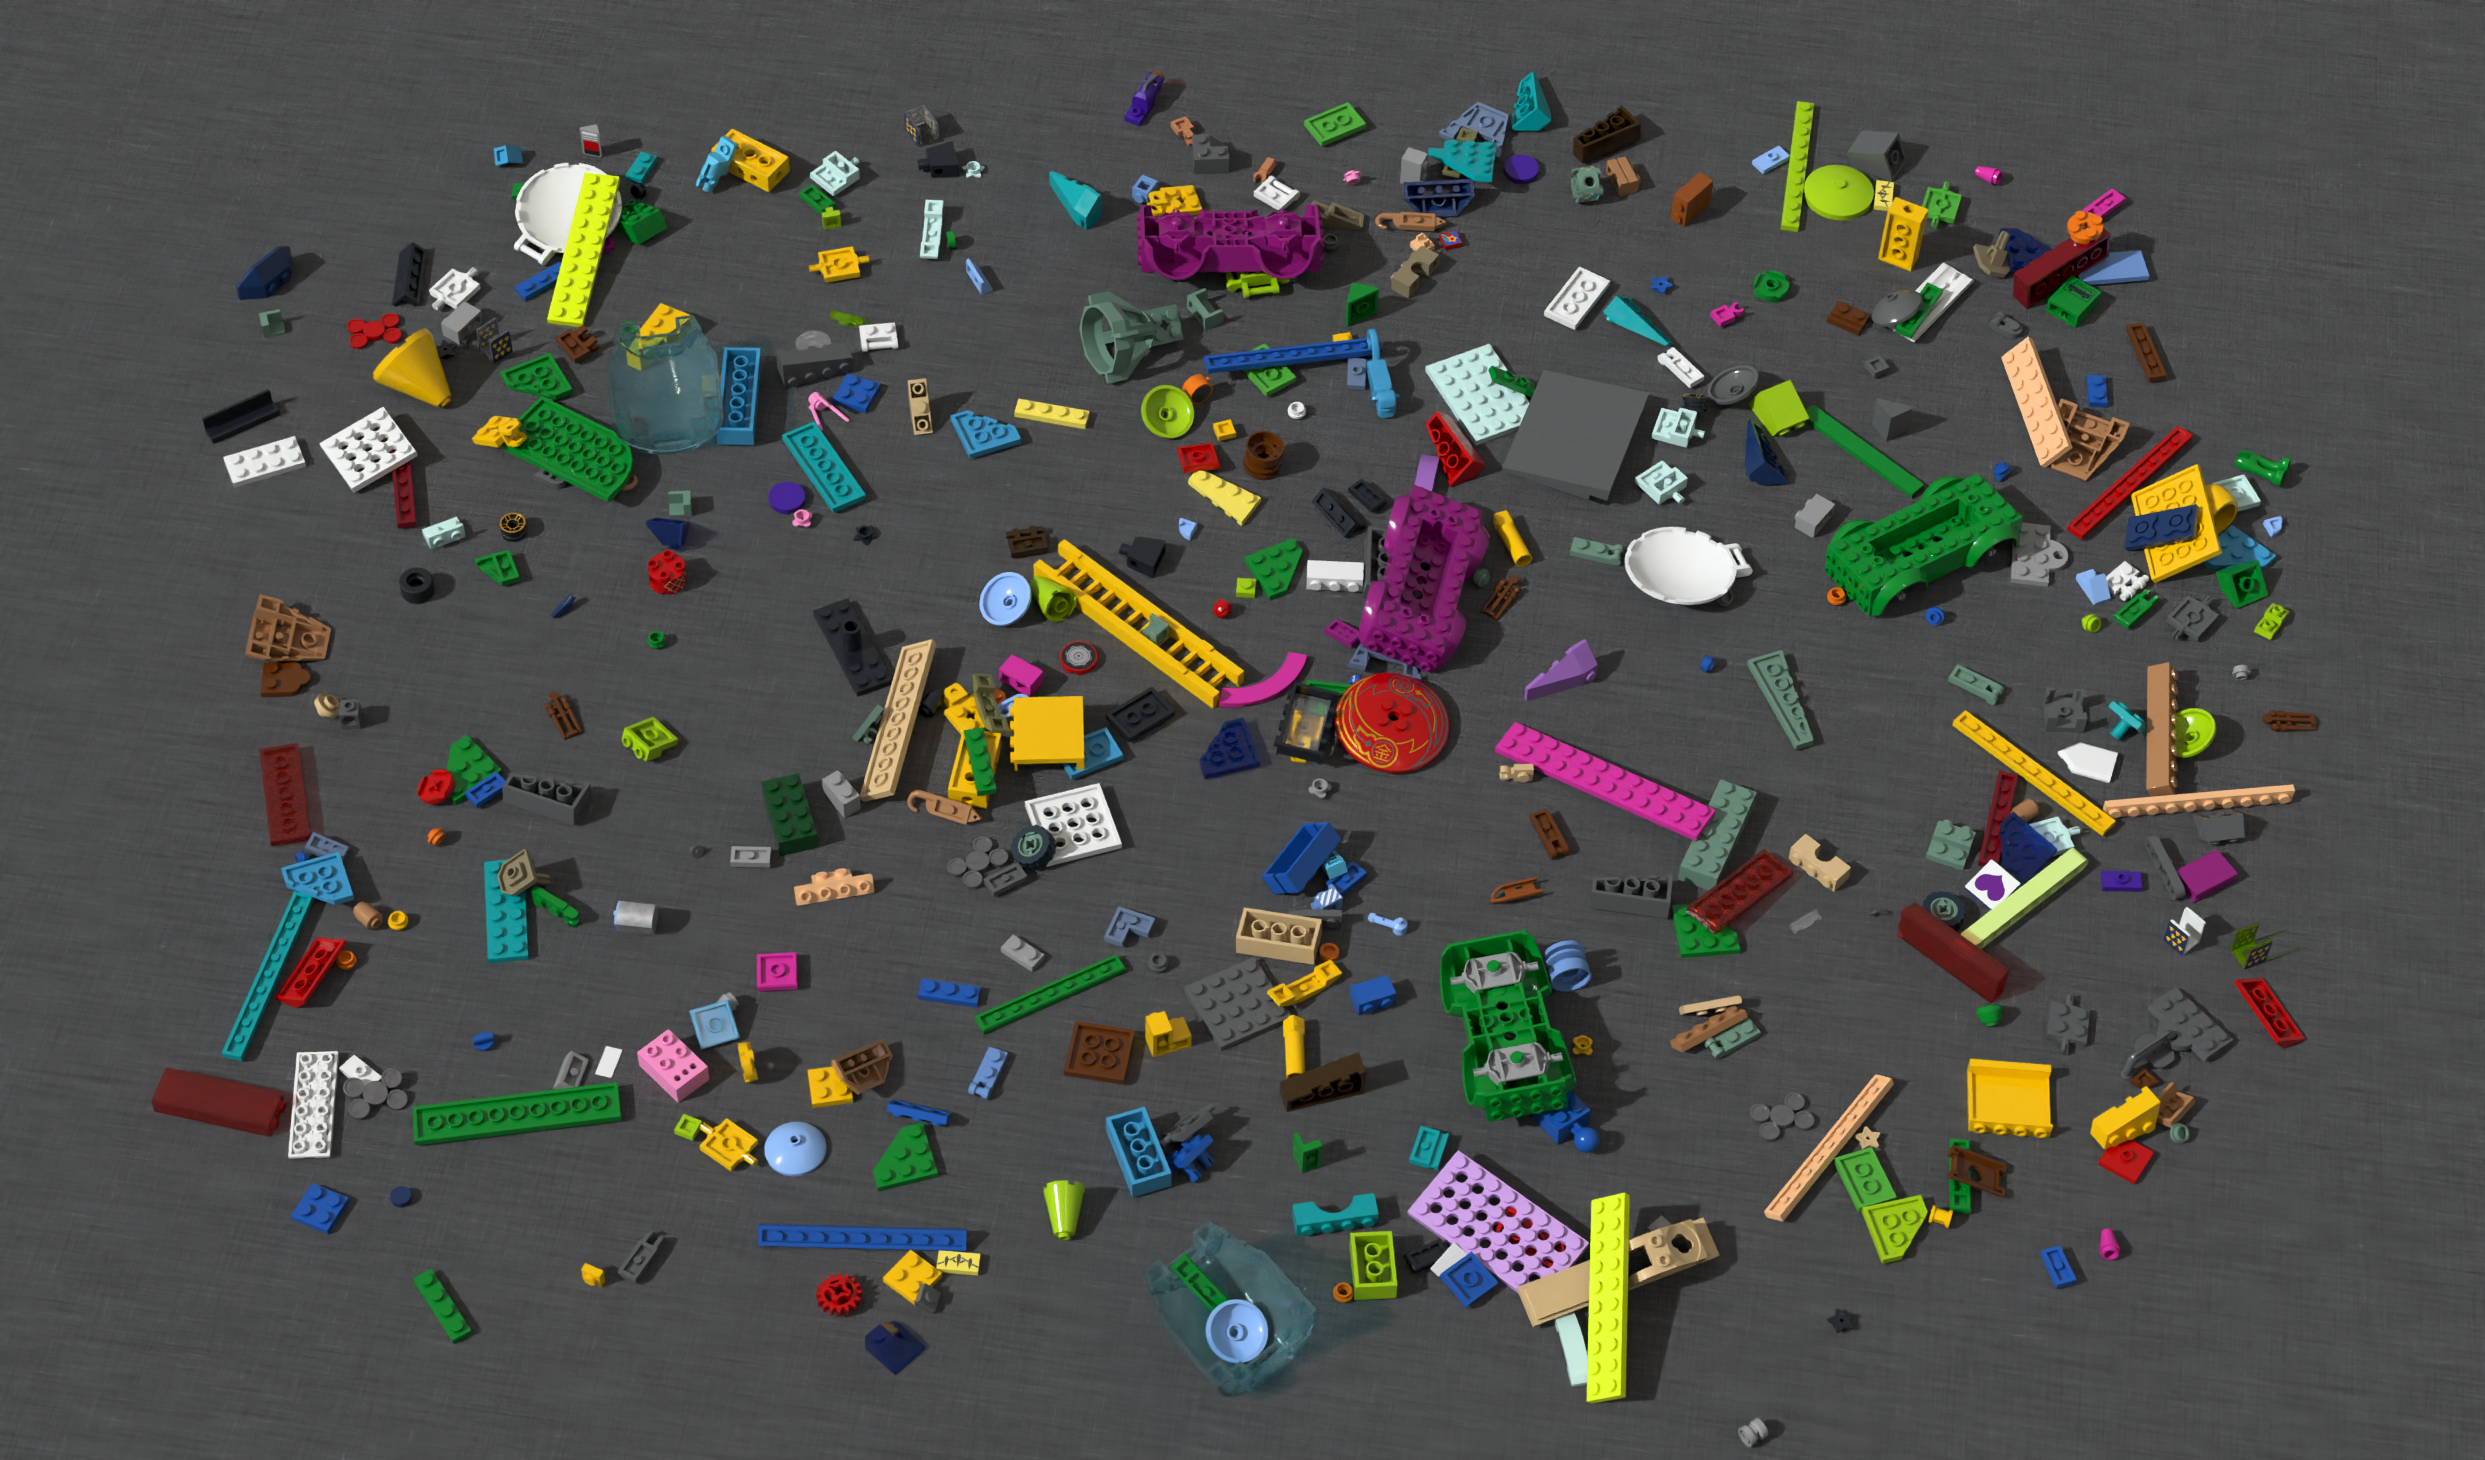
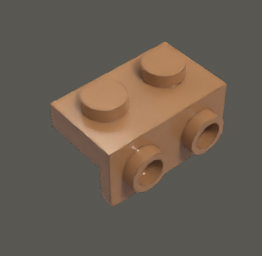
[2156,1082,2195,1128]

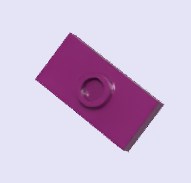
[1324,619,1360,649]

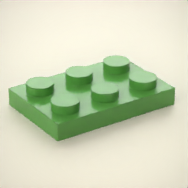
[1304,102,1366,147]
[1242,343,1296,397]
[1834,1147,1897,1212]

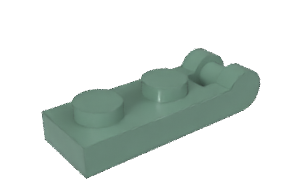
[1570,537,1625,566]
[1948,664,2004,705]
[1704,1018,1761,1060]

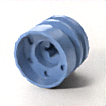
[1543,940,1592,992]

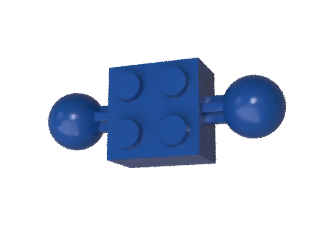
[1532,1091,1600,1153]

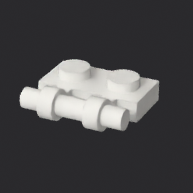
[2106,561,2149,601]

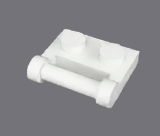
[1254,176,1301,211]
[859,322,898,352]

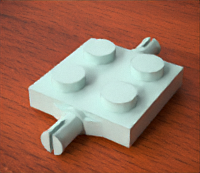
[2016,817,2080,860]

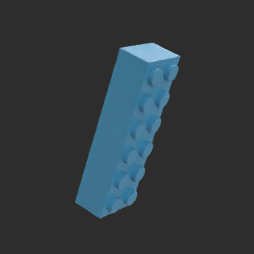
[716,347,762,445]

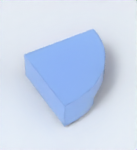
[2263,516,2283,538]
[1179,518,1197,540]

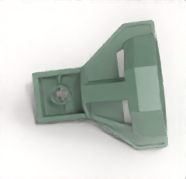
[1079,291,1184,383]

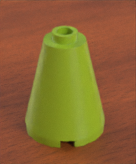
[1029,576,1077,622]
[1043,1180,1085,1240]

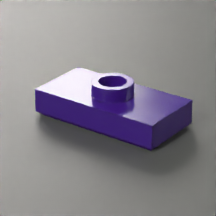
[2100,871,2142,892]

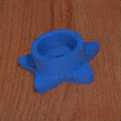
[1650,276,1673,294]

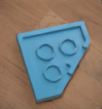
[950,410,1021,459]
[2202,525,2276,570]
[281,852,354,905]

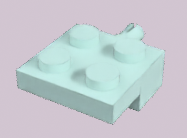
[810,151,860,196]
[1651,408,1705,448]
[1635,460,1688,504]

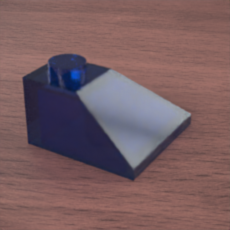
[646,517,690,549]
[865,1321,925,1375]

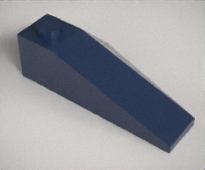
[1745,419,1788,485]

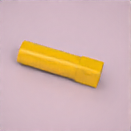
[1493,510,1532,567]
[1283,1015,1305,1079]

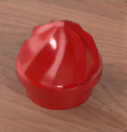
[1213,599,1232,619]

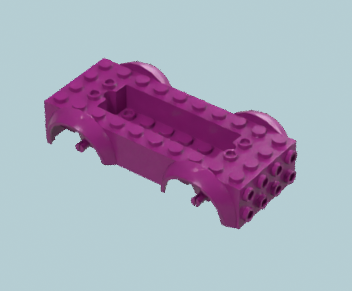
[1137,205,1324,280]
[1358,485,1490,673]

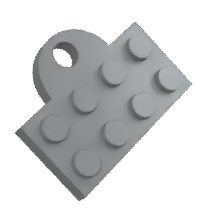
[2010,522,2068,587]

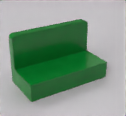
[1292,1132,1322,1174]

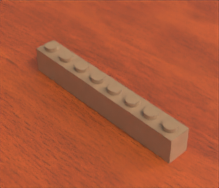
[2146,662,2178,797]

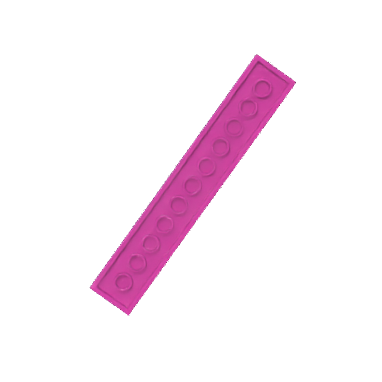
[1495,722,1716,841]

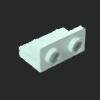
[422,517,466,550]

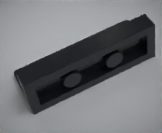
[1312,488,1366,538]

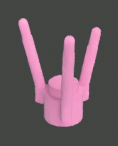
[808,392,850,431]

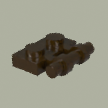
[1005,525,1048,558]

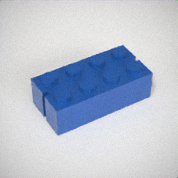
[1261,822,1341,894]

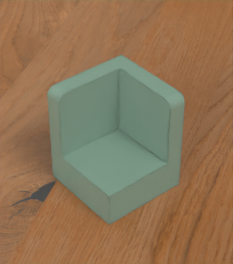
[259,309,286,338]
[668,490,692,518]
[1140,613,1169,646]

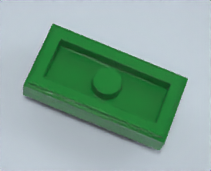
[799,184,836,215]

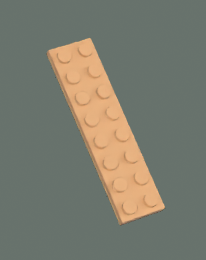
[2001,337,2073,468]

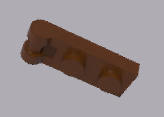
[1529,808,1570,860]

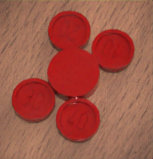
[347,313,402,349]

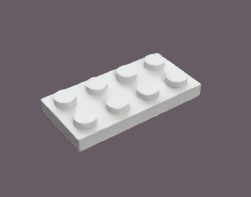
[1544,267,1610,330]
[223,436,306,488]

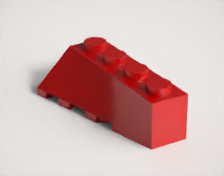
[1426,411,1486,487]

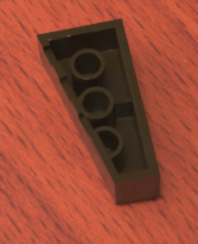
[1573,105,1641,164]
[1280,1052,1366,1112]

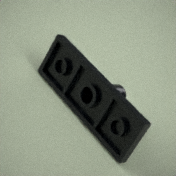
[813,598,892,697]

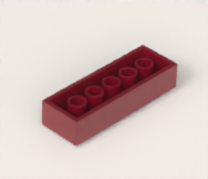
[2013,226,2111,309]

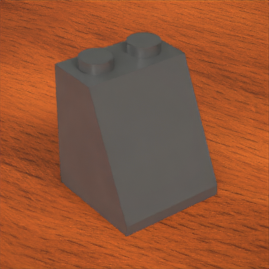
[1847,131,1907,182]

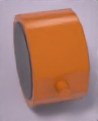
[1182,374,1213,405]

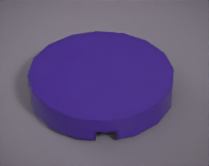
[1504,154,1539,184]
[768,482,805,514]

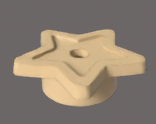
[1854,1126,1880,1150]

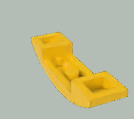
[1267,960,1342,1007]

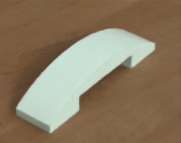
[920,200,943,259]
[1554,1312,1588,1387]

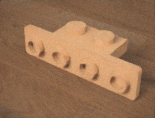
[794,868,874,906]

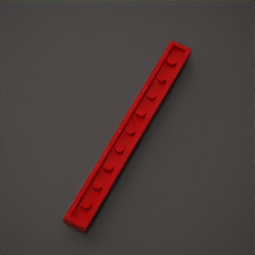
[2067,426,2193,540]

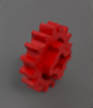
[816,1272,862,1317]

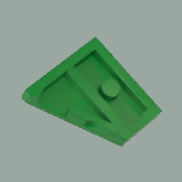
[474,549,520,586]

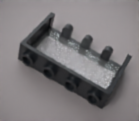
[1274,682,1339,765]

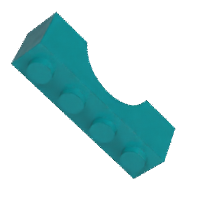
[1292,1193,1379,1236]

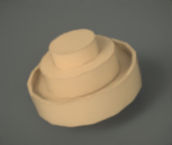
[314,693,340,719]

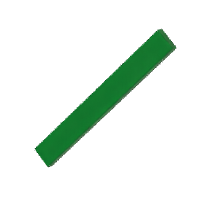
[1806,405,1924,498]
[974,954,1126,1035]

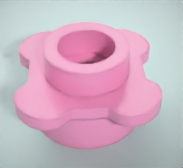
[1343,170,1361,185]
[792,509,812,527]

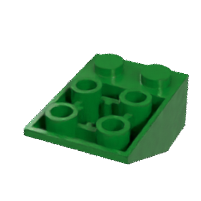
[616,200,667,244]

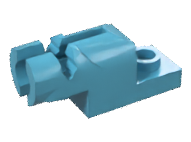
[696,136,738,192]

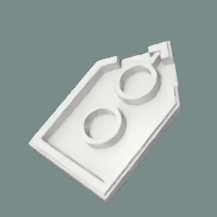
[2057,742,2118,783]

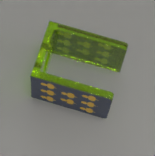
[2230,922,2272,970]

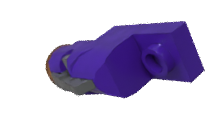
[1124,70,1165,127]

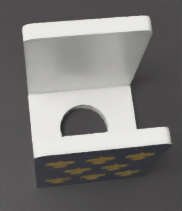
[2163,907,2206,956]

